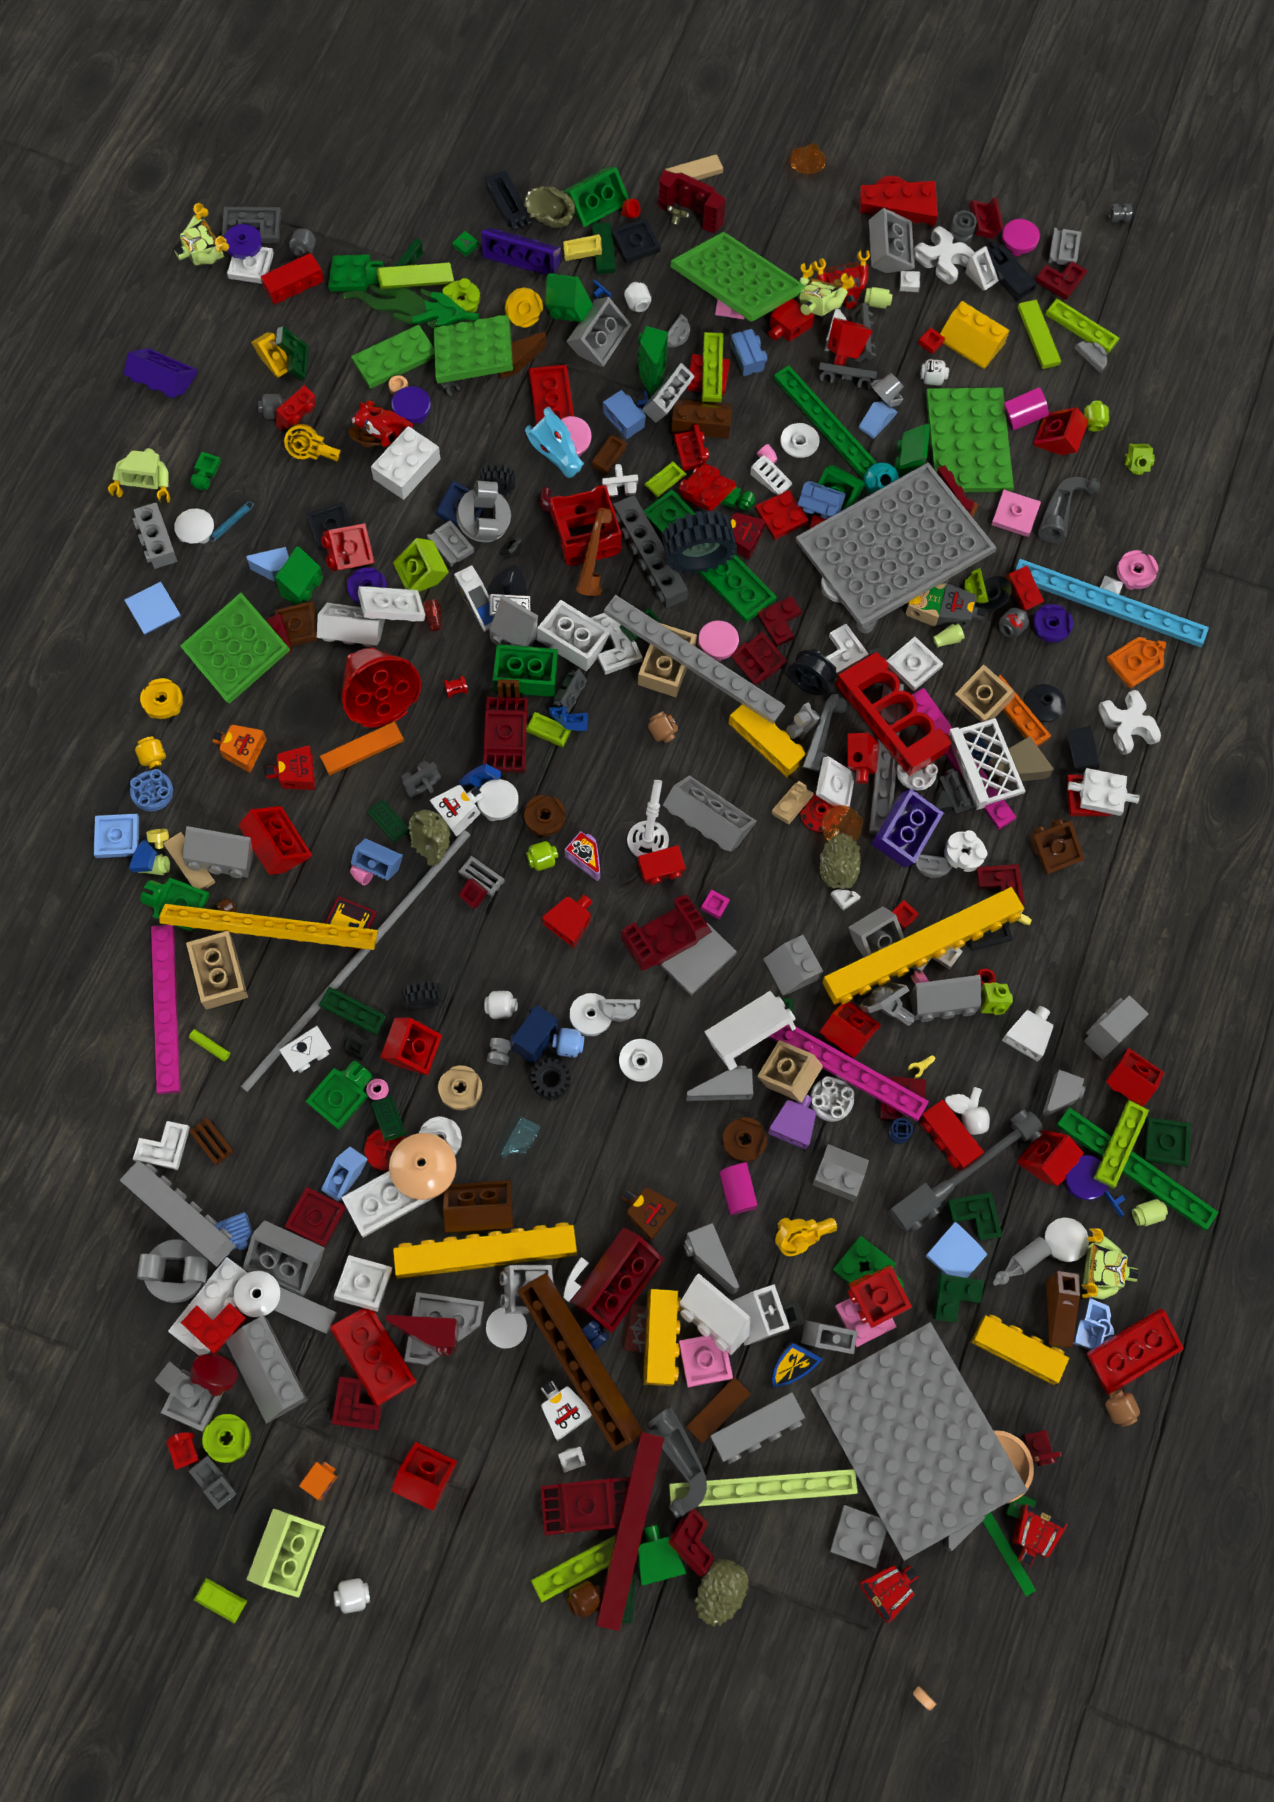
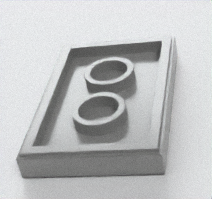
[661,923,737,996]

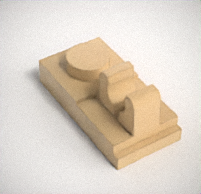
[772,781,814,825]

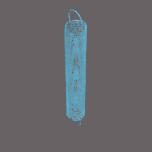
[209,502,253,541]

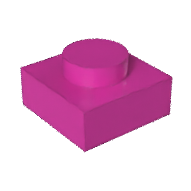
[701,890,730,919]

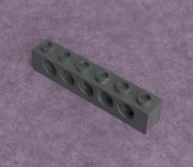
[613,495,688,608]

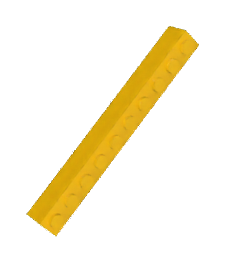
[822,887,1024,1005]

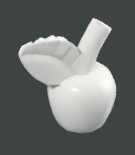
[945,1087,990,1135]

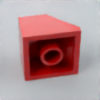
[1034,407,1088,455]
[820,1001,881,1058]
[380,1018,442,1075]
[1106,1048,1165,1107]
[1017,1130,1084,1186]
[391,1442,457,1511]

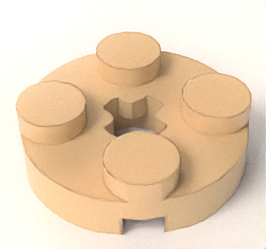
[438,1066,483,1110]

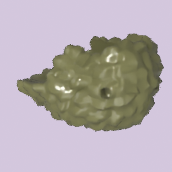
[524,186,575,228]
[408,809,450,866]
[819,833,861,890]
[694,1559,749,1626]

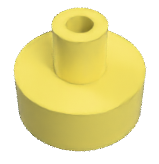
[147,829,169,849]

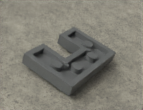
[222,207,281,243]

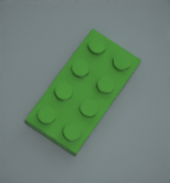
[351,325,435,389]

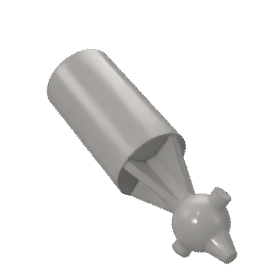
[993,1237,1052,1286]

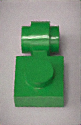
[191,452,221,490]
[720,487,755,511]

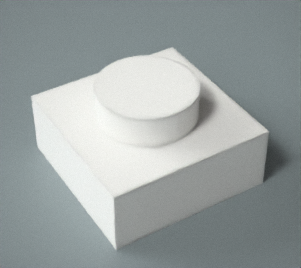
[900,271,920,292]

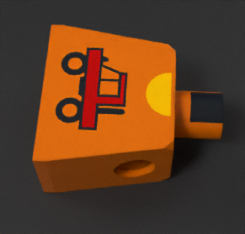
[213,725,267,773]

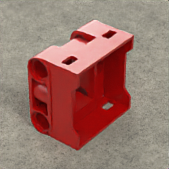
[550,485,622,566]

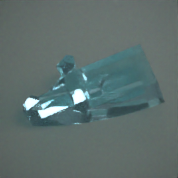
[501,1117,541,1157]

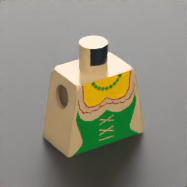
[905,583,946,626]

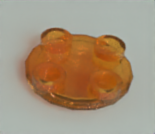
[790,143,827,175]
[822,805,863,841]

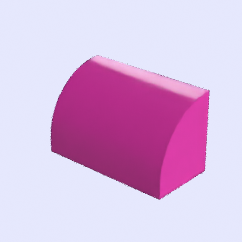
[1004,387,1049,431]
[719,1162,758,1215]

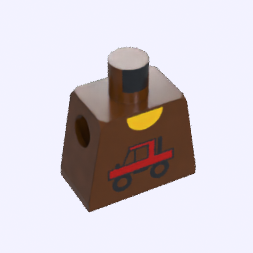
[621,1188,678,1242]

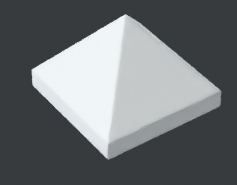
[1100,576,1123,594]
[558,1447,586,1473]

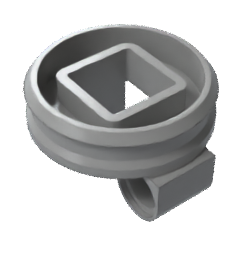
[456,481,511,542]
[137,1239,208,1303]

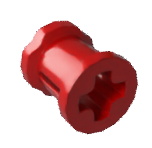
[444,676,468,698]

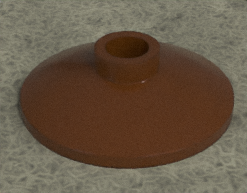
[349,425,381,447]

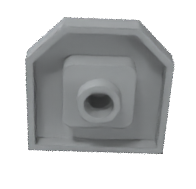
[860,982,915,1026]

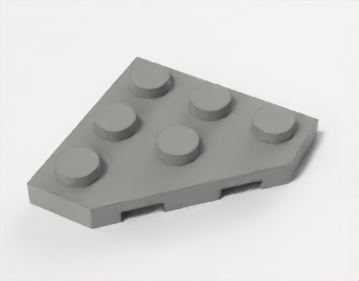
[404,1292,484,1365]

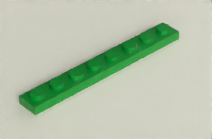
[773,365,885,480]
[1056,1107,1219,1231]

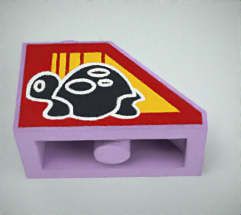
[565,831,600,881]

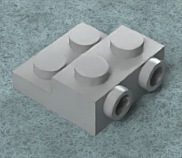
[500,1265,553,1314]

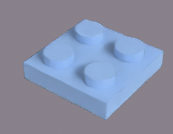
[94,814,139,858]

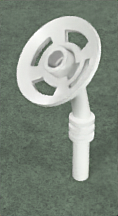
[627,780,669,857]

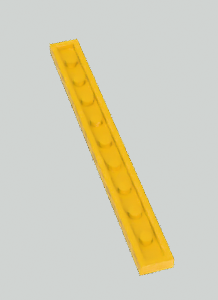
[159,904,378,950]

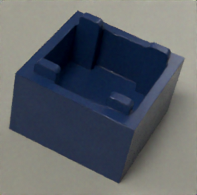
[510,1005,559,1065]

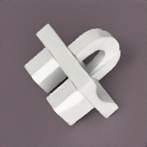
[602,464,638,498]

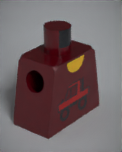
[731,513,765,560]

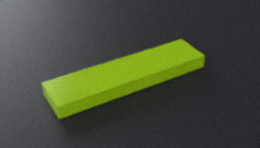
[377,263,454,289]
[1045,299,1119,354]
[1018,300,1061,369]
[702,332,723,402]
[1093,1100,1149,1189]
[531,1535,616,1603]

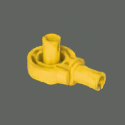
[284,424,341,462]
[775,1217,837,1256]

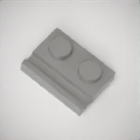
[1049,228,1081,266]
[427,520,474,567]

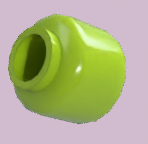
[1084,401,1109,431]
[526,841,558,871]

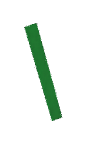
[983,1512,1036,1597]

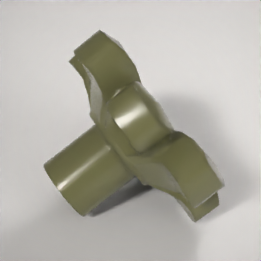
[667,206,690,225]

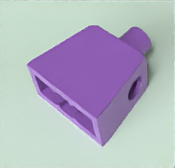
[768,1095,816,1150]

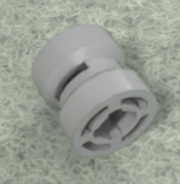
[487,1038,512,1065]

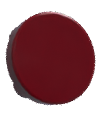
[189,1354,238,1396]

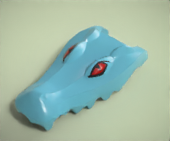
[525,407,584,478]

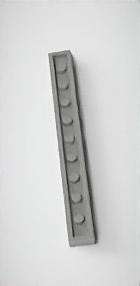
[604,595,785,724]

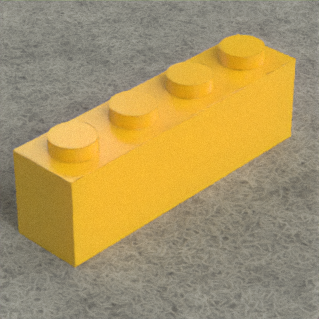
[729,704,806,777]
[643,1289,681,1386]
[971,1314,1069,1385]

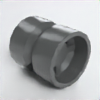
[949,210,977,246]

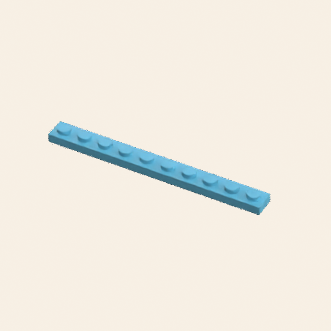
[1015,559,1209,647]

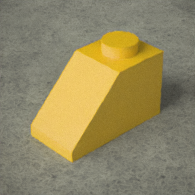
[251,332,288,378]

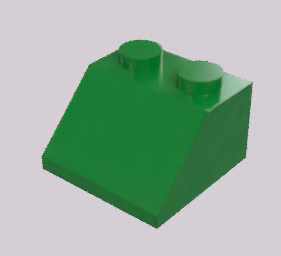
[545,273,593,322]
[895,424,930,477]
[818,465,866,512]
[275,546,323,605]

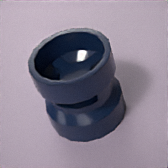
[888,1118,913,1144]
[582,1320,610,1351]

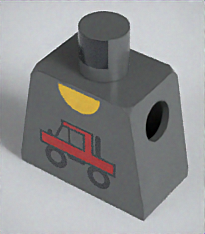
[936,584,986,629]

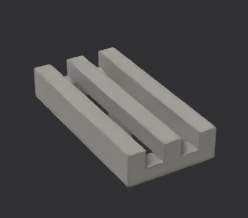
[458,856,505,897]

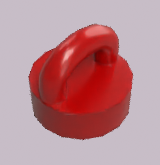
[621,198,640,219]

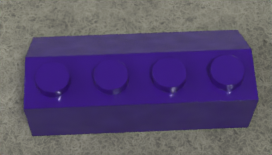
[481,228,561,275]

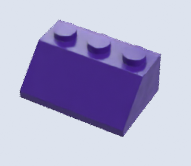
[124,348,198,398]

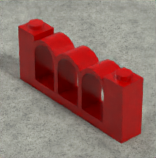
[835,652,952,777]

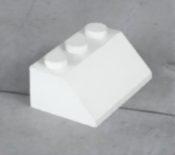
[537,600,611,671]
[317,603,385,647]
[680,1274,750,1355]

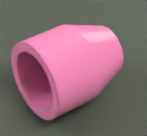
[757,444,778,464]
[350,864,373,885]

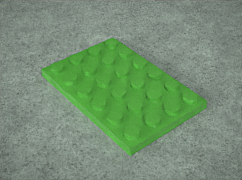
[671,232,805,322]
[926,388,1014,492]

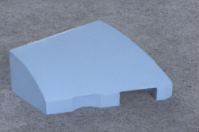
[1073,1298,1114,1350]

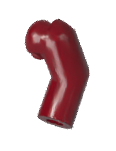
[539,487,551,513]

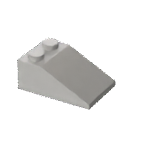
[490,595,538,647]
[683,1223,739,1295]

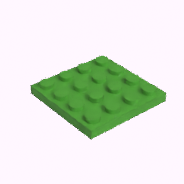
[434,315,513,384]
[180,593,291,704]

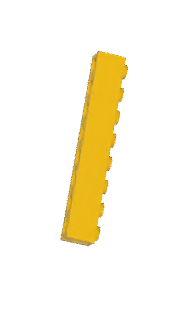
[393,1222,577,1279]

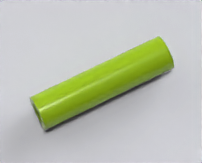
[189,1029,230,1062]

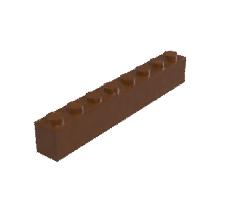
[517,1272,643,1452]

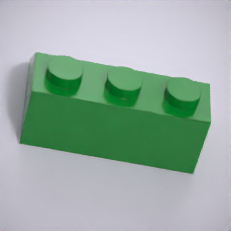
[563,167,629,227]
[637,326,668,397]
[493,644,558,697]

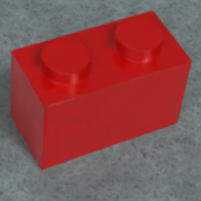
[1005,565,1044,611]
[637,845,686,885]

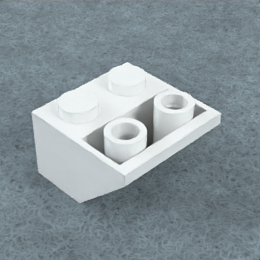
[732,1285,790,1346]

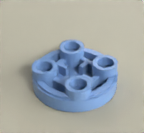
[130,769,173,811]

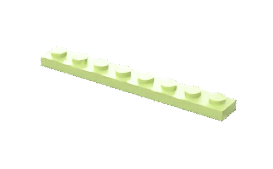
[669,1469,858,1507]

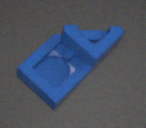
[549,707,588,731]
[458,764,501,789]
[129,839,159,873]

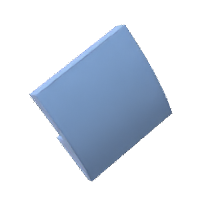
[125,582,181,635]
[926,1222,987,1277]

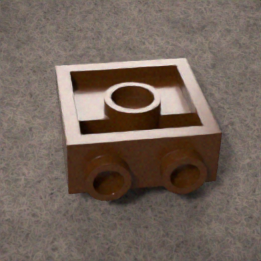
[1028,818,1085,874]

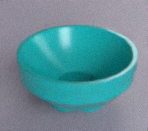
[864,463,899,495]

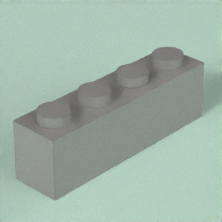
[709,1392,805,1464]

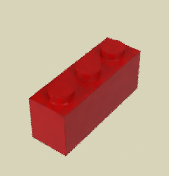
[260,253,324,304]
[919,1099,984,1172]

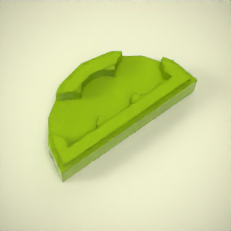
[964,568,989,603]

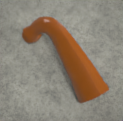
[576,508,612,596]

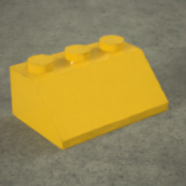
[940,301,1009,369]

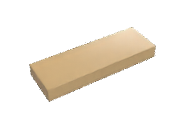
[666,154,723,180]
[163,832,215,890]

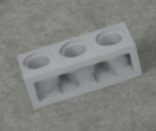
[642,363,695,423]
[132,502,178,569]

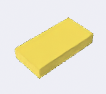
[564,234,602,261]

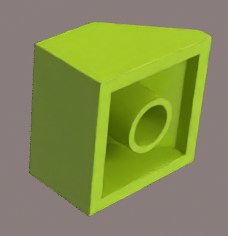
[393,538,449,592]

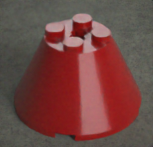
[342,647,421,727]

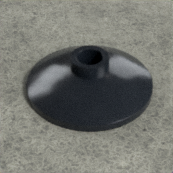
[975,576,1012,611]
[1025,684,1066,722]

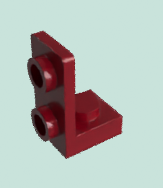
[1023,1430,1062,1466]

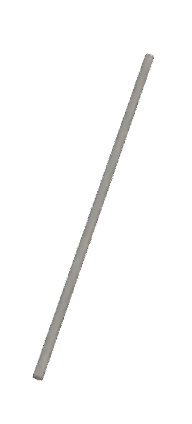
[241,830,470,1092]

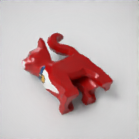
[352,401,413,447]

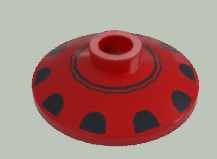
[800,794,842,833]

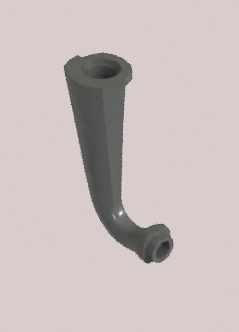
[1038,477,1100,543]
[801,694,847,772]
[645,1408,707,1518]

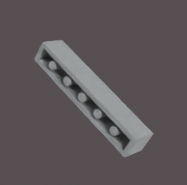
[120,1160,236,1267]

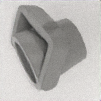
[871,373,904,407]

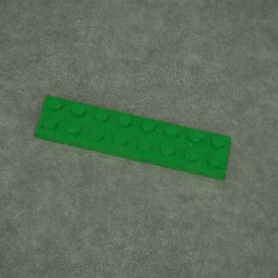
[644,490,777,623]

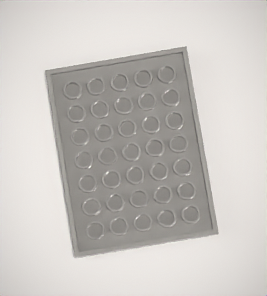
[796,463,996,628]
[811,1322,1028,1561]

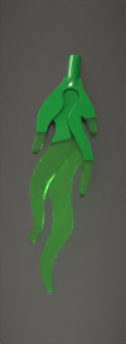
[342,285,479,328]

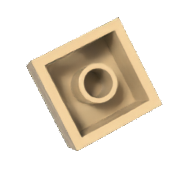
[955,665,1015,722]
[757,1040,823,1103]

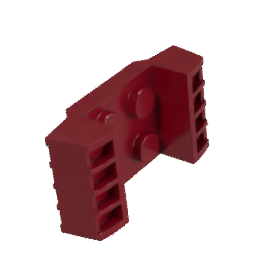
[658,170,726,233]
[484,697,528,773]
[621,894,712,971]
[541,1477,630,1536]

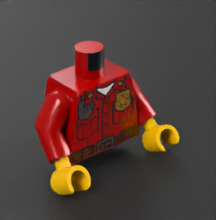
[812,250,870,309]

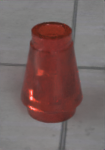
[422,600,442,631]

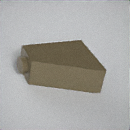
[986,737,1054,784]

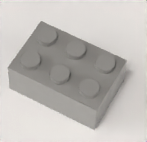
[1084,995,1148,1060]

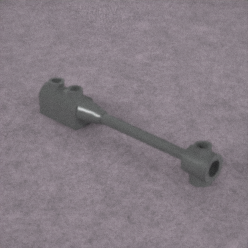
[888,1109,1043,1233]

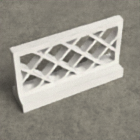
[948,718,1025,810]

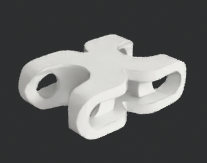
[913,226,975,284]
[1098,690,1161,755]

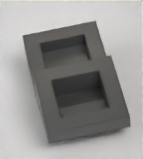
[189,1454,237,1510]

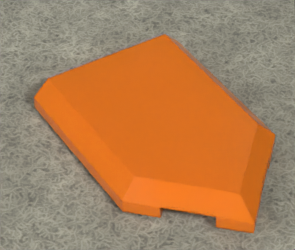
[1106,637,1166,688]

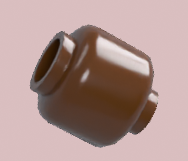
[566,1581,602,1618]

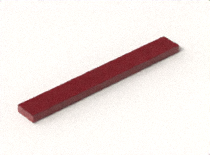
[595,1431,664,1631]

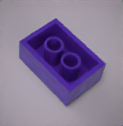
[871,789,944,867]

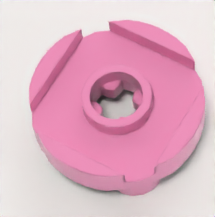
[1117,550,1158,590]

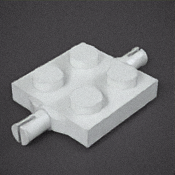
[1067,768,1139,816]

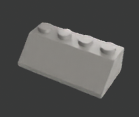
[663,775,756,852]
[226,1316,308,1424]

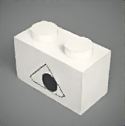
[279,1026,331,1073]

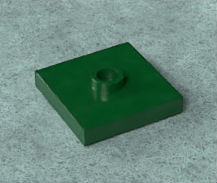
[1143,1117,1191,1168]

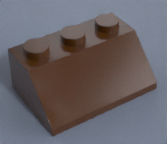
[672,399,732,439]
[443,1180,513,1233]

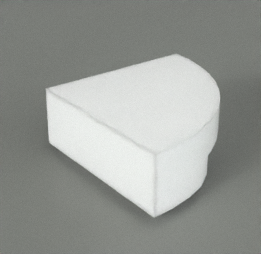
[830,889,860,911]

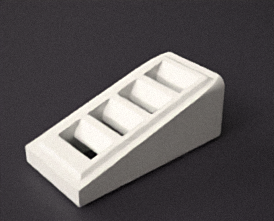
[750,455,793,495]

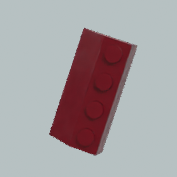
[571,1227,664,1333]

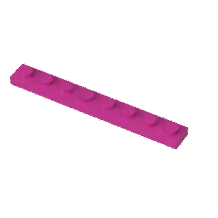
[912,688,1016,830]
[151,925,181,1094]
[768,1025,929,1122]

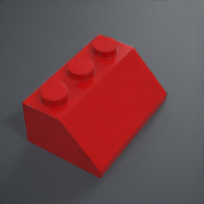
[238,806,312,875]

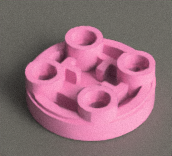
[561,416,591,457]
[698,621,739,662]

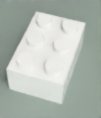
[371,426,441,500]

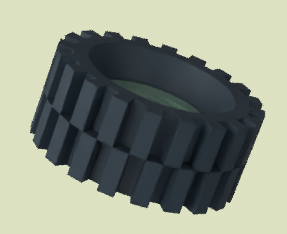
[662,511,737,574]

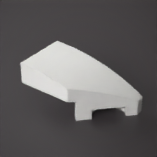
[563,1257,588,1302]

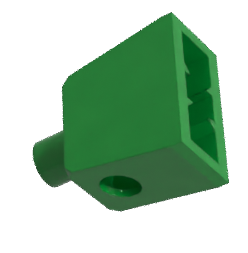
[638,1525,686,1586]

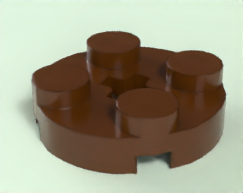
[524,795,566,838]
[723,1117,767,1162]

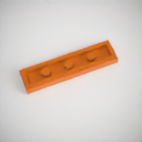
[998,675,1051,747]
[320,722,404,776]

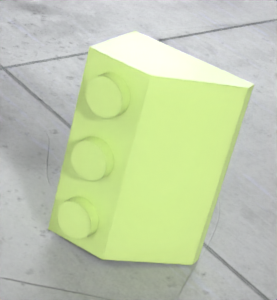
[246,1508,325,1598]

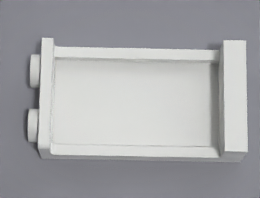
[705,991,796,1071]

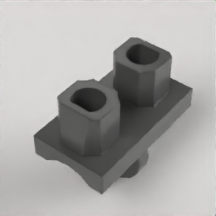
[401,761,441,798]

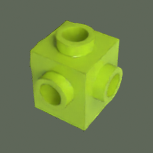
[1124,444,1155,474]
[979,983,1013,1015]

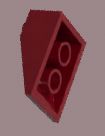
[386,1315,459,1356]

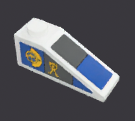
[454,565,494,632]

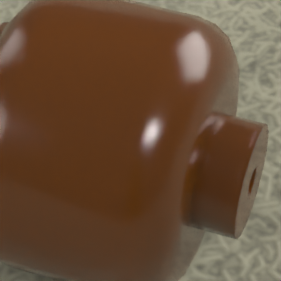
[214,898,237,913]

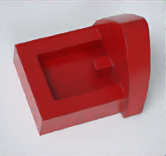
[166,1433,199,1470]

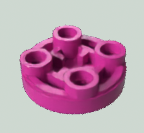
[1001,219,1040,256]

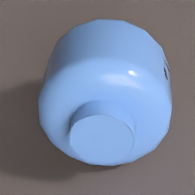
[552,1028,584,1058]

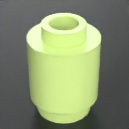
[864,287,893,309]
[1132,1199,1168,1227]

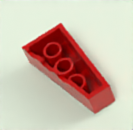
[859,181,938,226]

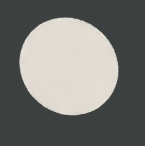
[486,1308,527,1348]

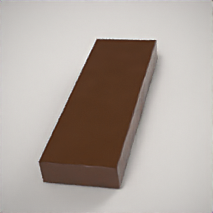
[686,1377,751,1444]

